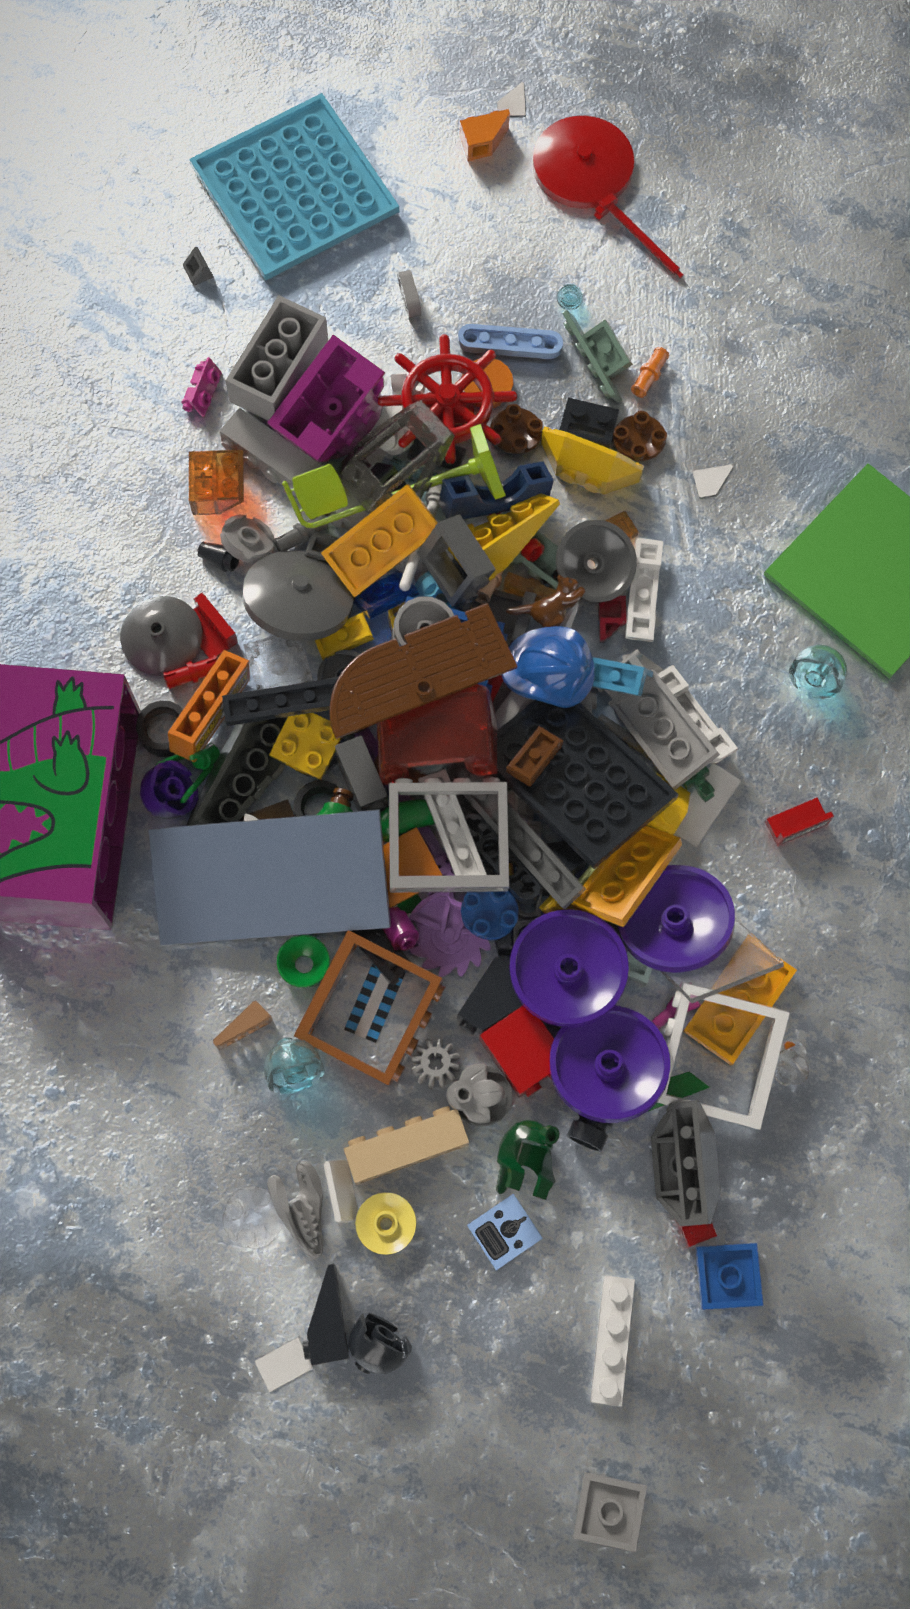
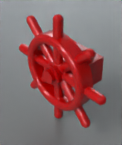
[377,334,518,464]

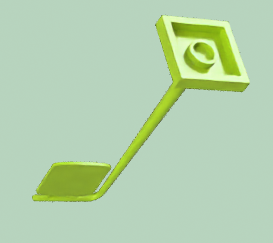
[282,424,506,528]

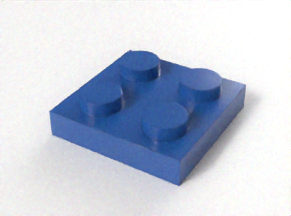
[695,1243,764,1310]

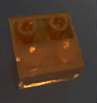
[189,450,244,515]

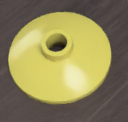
[355,1192,416,1255]

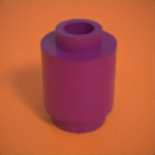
[382,907,419,951]

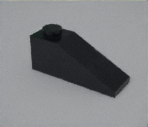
[302,1264,350,1365]

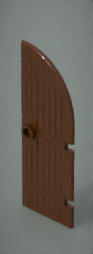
[330,603,518,739]

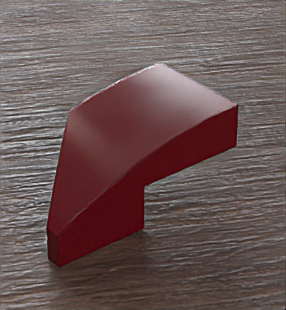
[598,595,626,643]

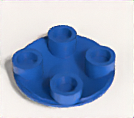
[461,890,519,940]

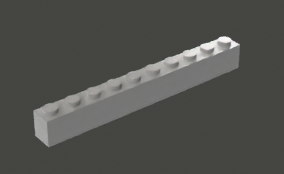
[219,407,455,582]

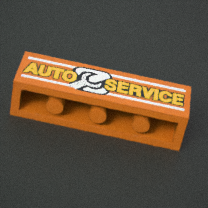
[168,650,250,762]

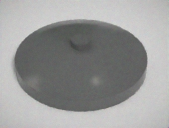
[242,551,354,641]

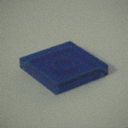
[353,571,420,619]

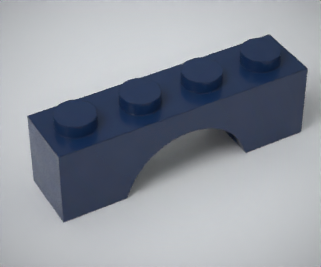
[438,461,554,520]

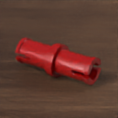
[163,655,218,690]

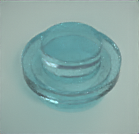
[557,284,583,310]

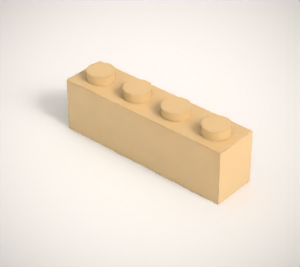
[343,1106,469,1185]

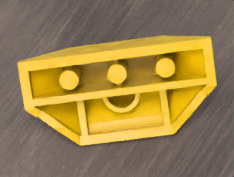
[541,426,644,495]

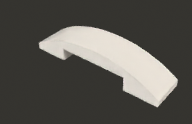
[625,538,663,642]
[658,665,738,765]

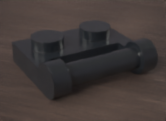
[559,398,619,449]

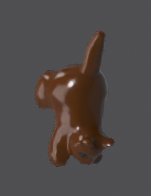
[506,575,586,628]

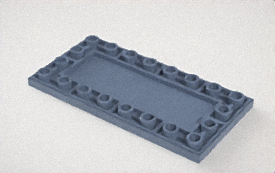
[148,810,391,945]

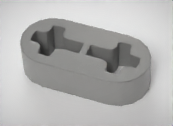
[397,270,421,318]

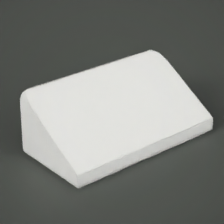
[324,1160,358,1224]

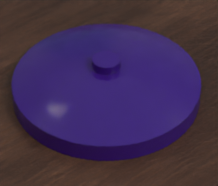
[618,865,735,973]
[510,910,629,1027]
[550,1005,671,1123]

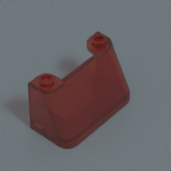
[377,684,497,785]

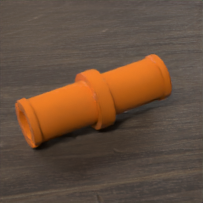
[631,347,670,398]

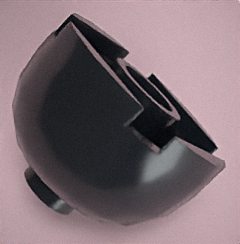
[348,1313,412,1374]

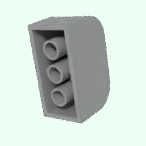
[225,295,328,421]

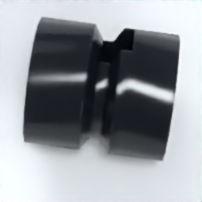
[566,1113,614,1152]

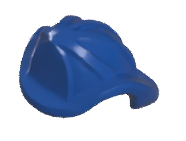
[501,626,595,708]

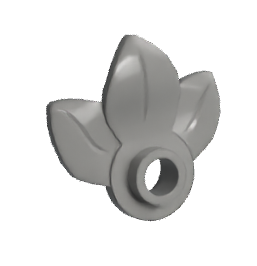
[446,1063,505,1124]

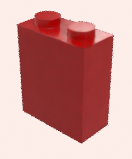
[479,1006,554,1098]

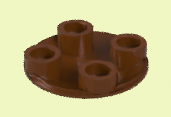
[490,404,543,454]
[613,411,667,461]

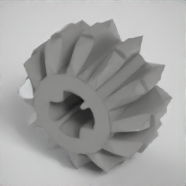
[411,1038,461,1089]

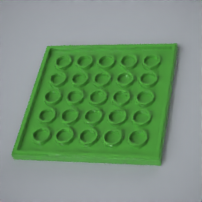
[763,463,910,679]

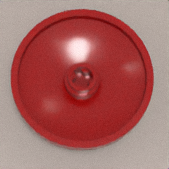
[532,115,634,209]

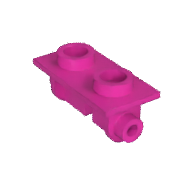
[181,357,222,417]

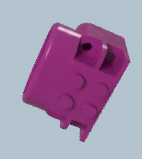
[267,334,385,462]

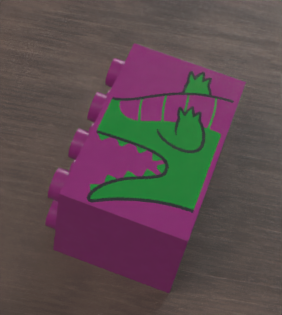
[0,664,141,930]

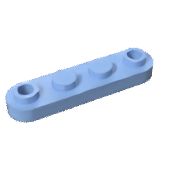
[458,324,563,359]

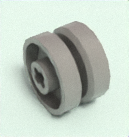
[392,597,454,646]

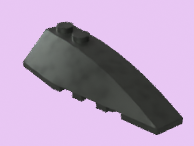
[186,717,288,826]

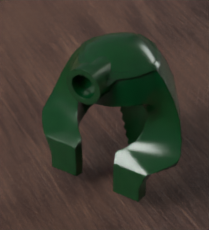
[496,1120,560,1200]

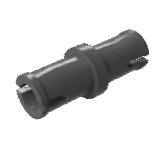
[273,515,328,552]

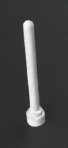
[399,485,442,591]

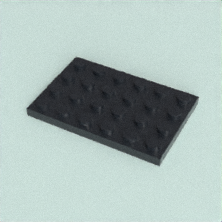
[474,700,678,869]

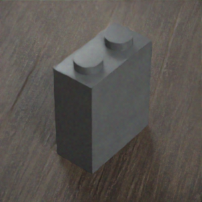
[335,735,389,812]

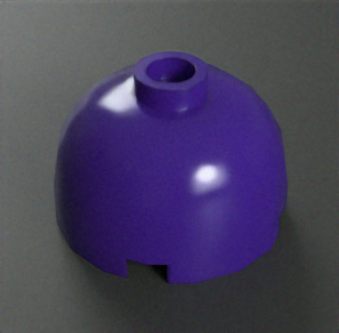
[140,760,198,819]

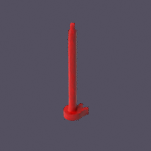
[594,193,684,279]

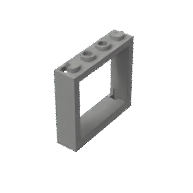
[389,778,509,893]

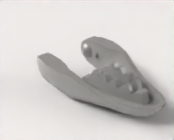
[267,1161,323,1259]

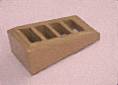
[213,1001,273,1051]

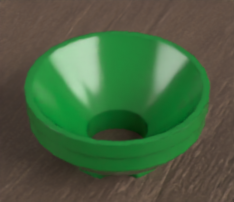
[276,935,330,988]

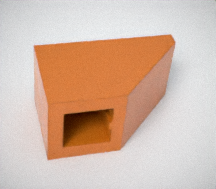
[459,109,510,161]

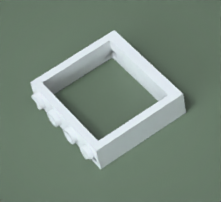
[658,984,790,1130]

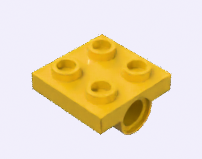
[269,713,343,781]

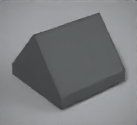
[182,247,214,285]

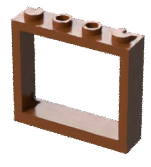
[294,930,446,1085]

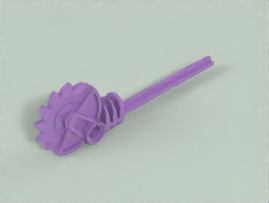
[353,727,491,977]

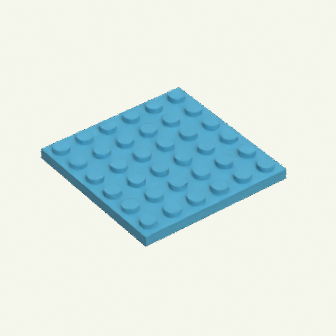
[189,93,400,281]

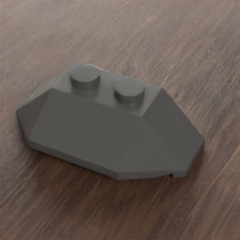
[651,1100,721,1226]

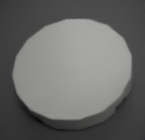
[220,514,274,563]

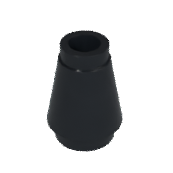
[197,541,239,572]

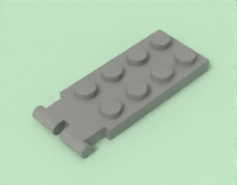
[597,649,720,790]

